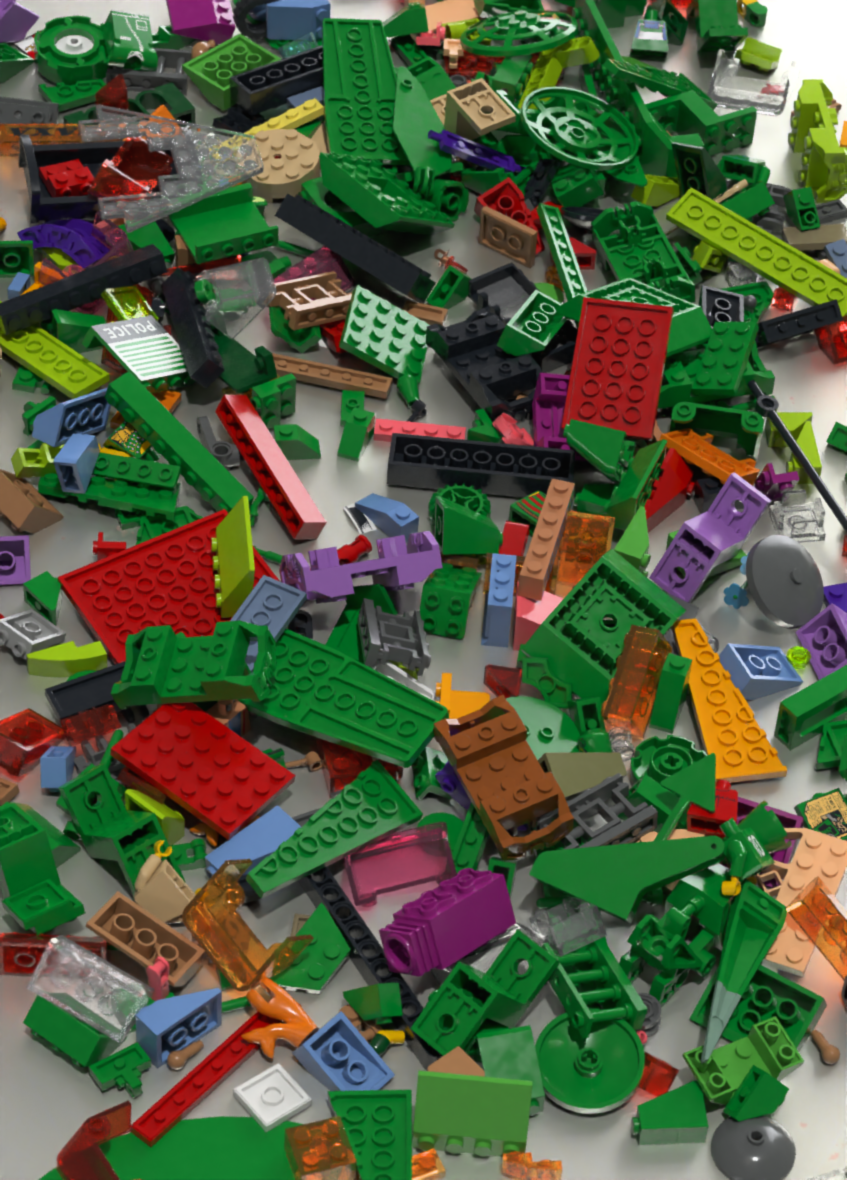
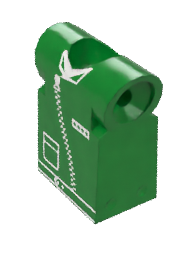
[102,10,158,72]

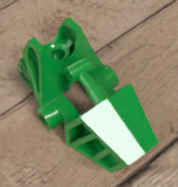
[619,864,744,1007]

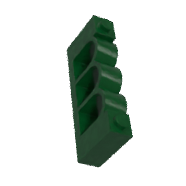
[63,82,195,143]

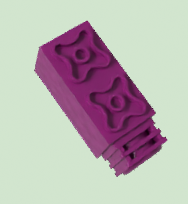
[379,868,516,977]

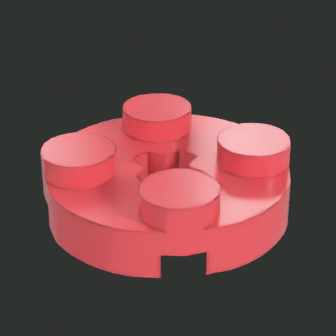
[492,413,534,446]

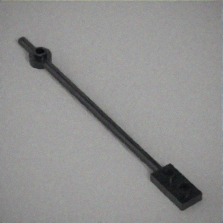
[747,380,847,546]

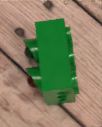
[485,54,534,109]

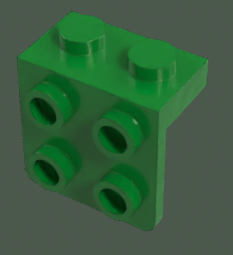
[269,305,321,353]

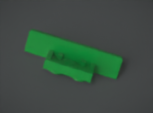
[92,452,182,489]

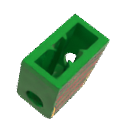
[509,491,546,537]

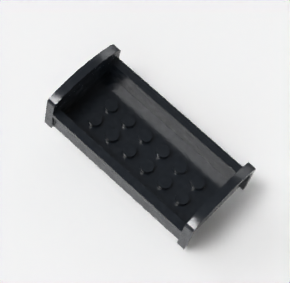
[18,127,203,223]

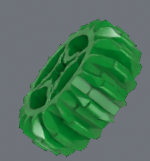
[428,483,491,526]

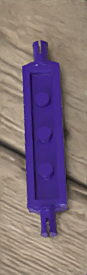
[428,129,526,174]

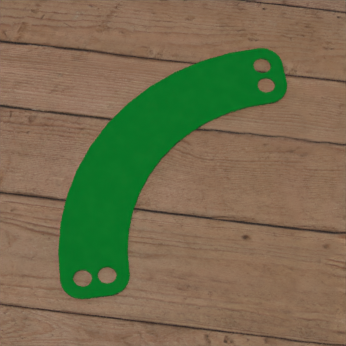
[39,1116,346,1180]

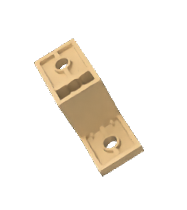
[430,78,516,140]

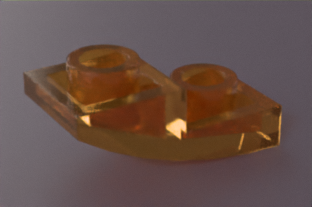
[501,1151,562,1180]

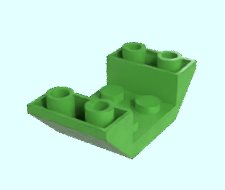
[682,1016,804,1105]

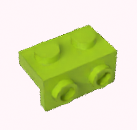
[735,37,783,72]

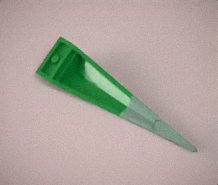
[701,879,788,1064]

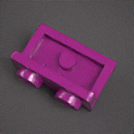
[754,463,800,502]

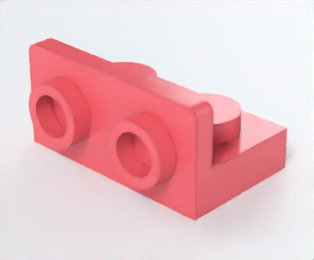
[416,22,445,46]

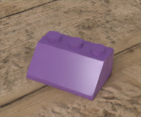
[0,535,31,585]
[796,603,847,680]

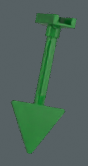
[654,753,716,841]

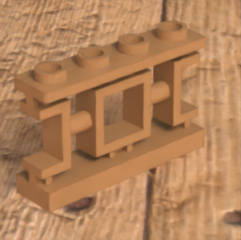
[263,271,352,330]

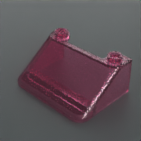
[345,822,457,907]

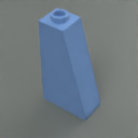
[205,805,301,888]

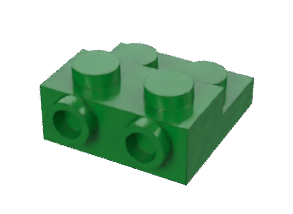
[250,373,296,429]

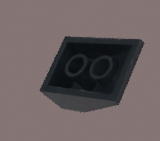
[698,285,744,344]

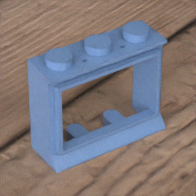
[481,553,516,648]

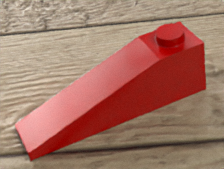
[474,177,545,256]
[644,448,696,533]

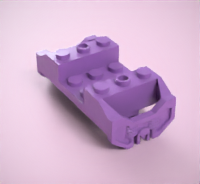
[279,531,443,604]

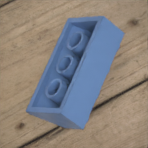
[32,388,111,447]

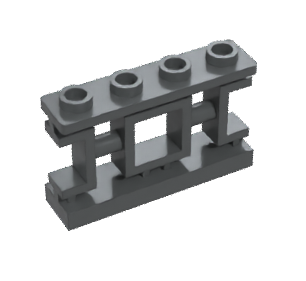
[357,598,431,676]
[537,773,658,849]

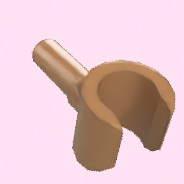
[285,751,322,771]

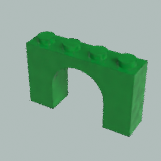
[298,177,383,238]

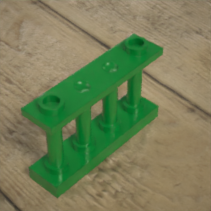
[542,934,648,1039]

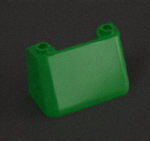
[495,90,585,135]
[460,134,553,196]
[670,402,764,461]
[563,419,636,484]

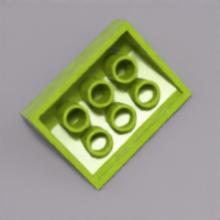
[211,496,255,618]

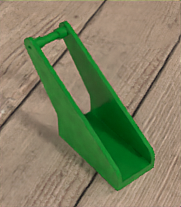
[529,836,726,924]

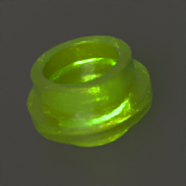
[786,646,811,669]

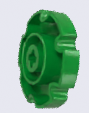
[629,735,708,798]

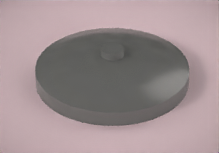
[746,535,824,629]

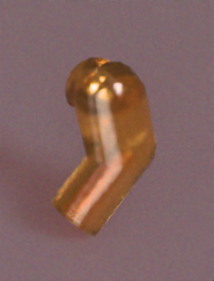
[545,266,565,293]

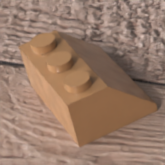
[0,469,64,534]

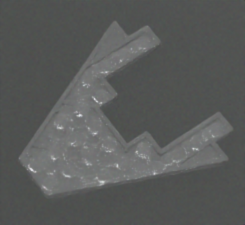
[78,105,264,233]

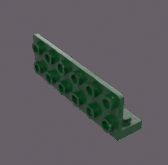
[206,307,278,393]

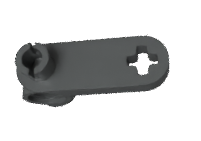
[197,416,245,471]

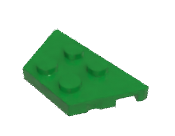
[136,506,203,545]
[816,720,847,770]
[262,903,351,995]

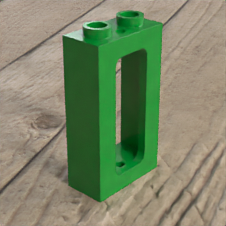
[774,665,847,751]

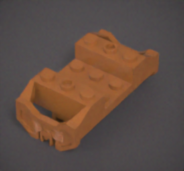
[434,695,574,860]

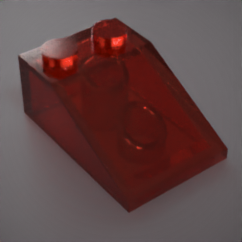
[0,708,69,777]

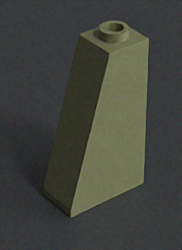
[538,752,627,801]

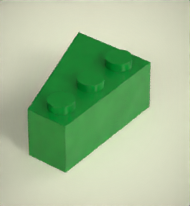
[473,0,544,18]

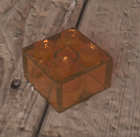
[284,1116,357,1180]

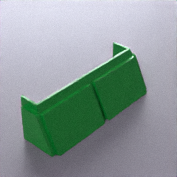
[325,584,398,664]

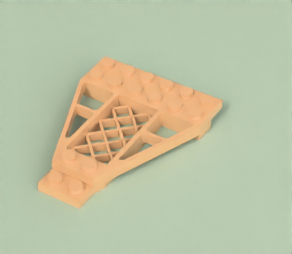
[634,828,847,977]

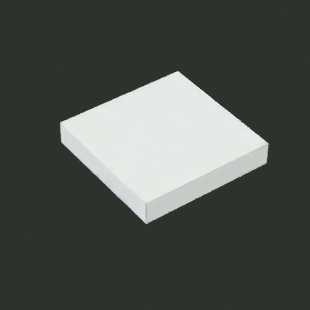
[233,1063,312,1132]

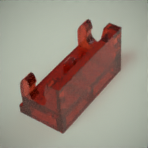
[60,704,122,746]

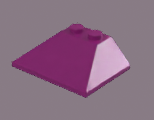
[532,372,589,463]

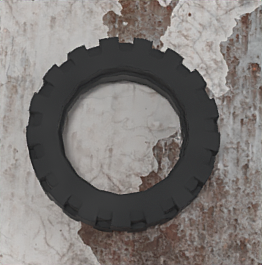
[233,0,281,40]

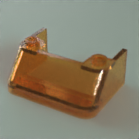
[182,859,314,991]

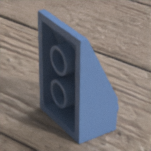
[266,0,330,41]
[719,643,803,700]
[136,988,222,1069]
[293,1011,395,1091]

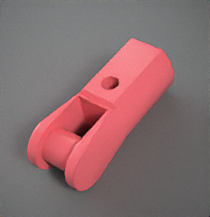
[146,956,170,1001]

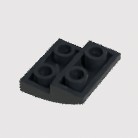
[212,105,268,137]

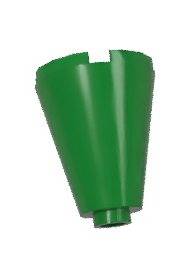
[413,179,469,222]
[722,801,792,867]

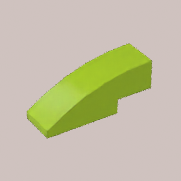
[11,443,64,478]
[26,641,107,678]

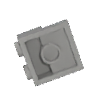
[0,609,66,660]

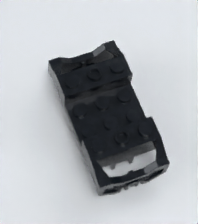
[426,308,543,423]

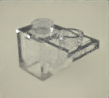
[725,262,764,287]

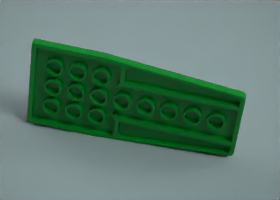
[322,18,410,165]
[237,629,449,768]

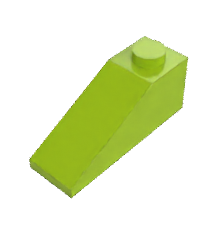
[631,175,681,207]
[786,421,822,484]

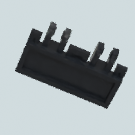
[45,661,149,740]

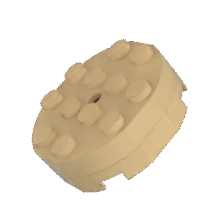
[236,129,320,203]

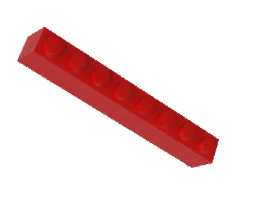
[215,395,327,539]

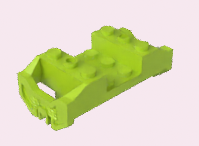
[788,79,847,203]

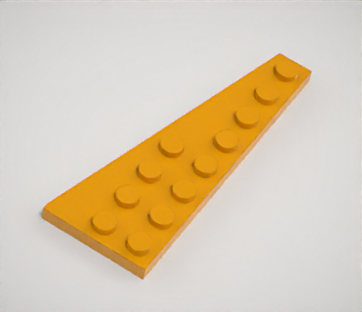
[672,618,787,783]

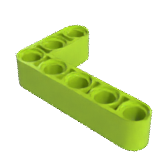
[518,36,600,109]

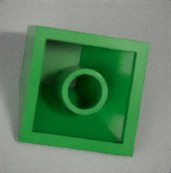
[0,240,34,278]

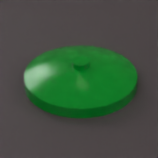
[535,1008,645,1114]

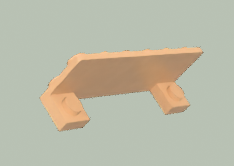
[404,0,483,33]

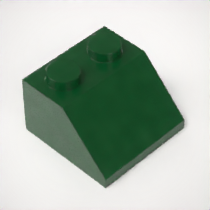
[643,0,689,46]

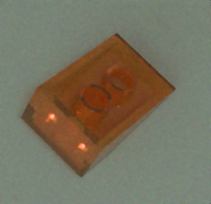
[557,510,615,587]

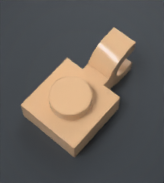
[444,39,464,68]

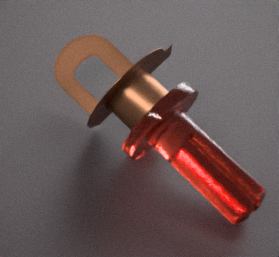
[434,249,468,274]

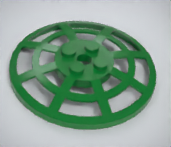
[460,10,579,57]
[520,87,639,171]

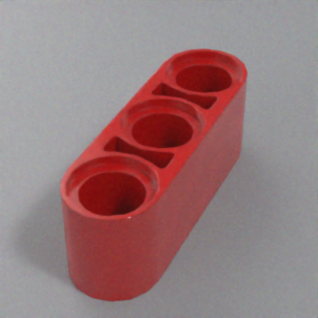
[499,521,530,577]

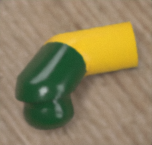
[369,1030,405,1056]

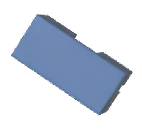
[7,272,31,299]

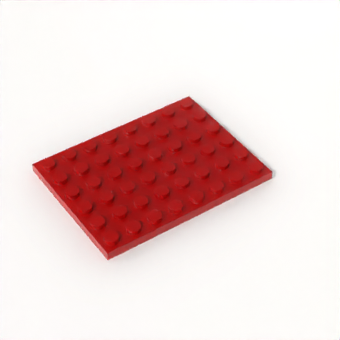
[58,509,279,664]

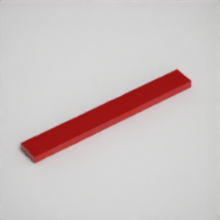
[130,998,301,1147]

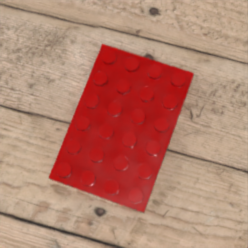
[561,297,674,441]
[110,702,296,840]

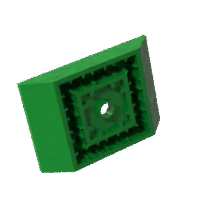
[319,152,455,236]
[556,277,712,358]
[521,549,686,707]

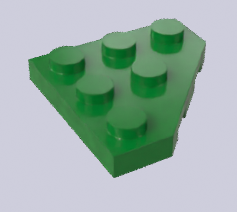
[721,281,774,323]

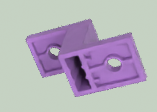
[649,472,772,603]

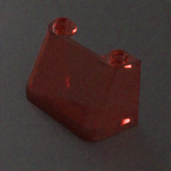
[87,131,174,204]

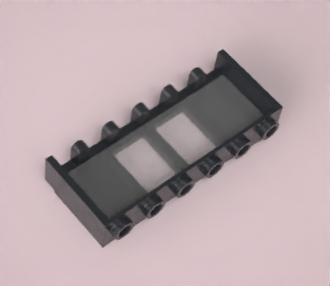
[468,262,578,373]

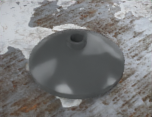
[711,1115,796,1180]

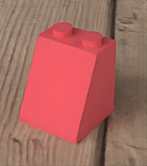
[513,582,563,651]

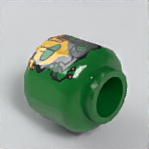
[577,727,613,752]

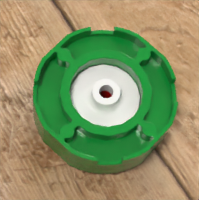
[34,15,113,85]

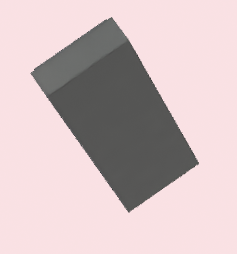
[785,199,847,227]

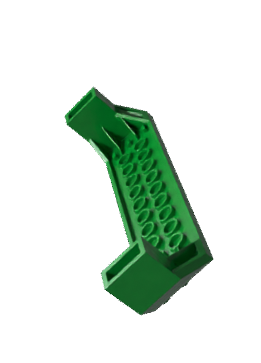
[572,0,705,178]

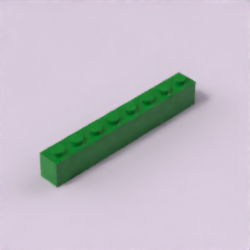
[105,371,254,513]

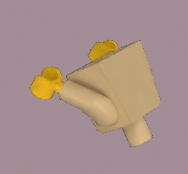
[134,840,212,924]

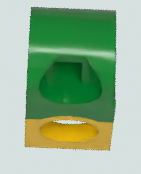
[737,0,768,27]

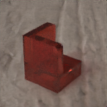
[639,1051,679,1097]

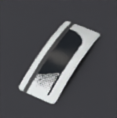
[343,504,377,534]

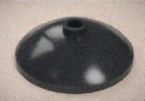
[560,206,616,234]

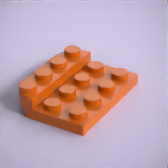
[659,428,760,486]

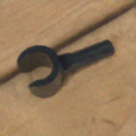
[407,400,427,422]

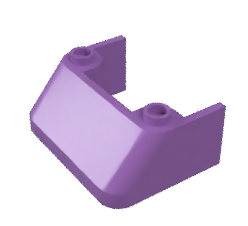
[0,0,40,44]

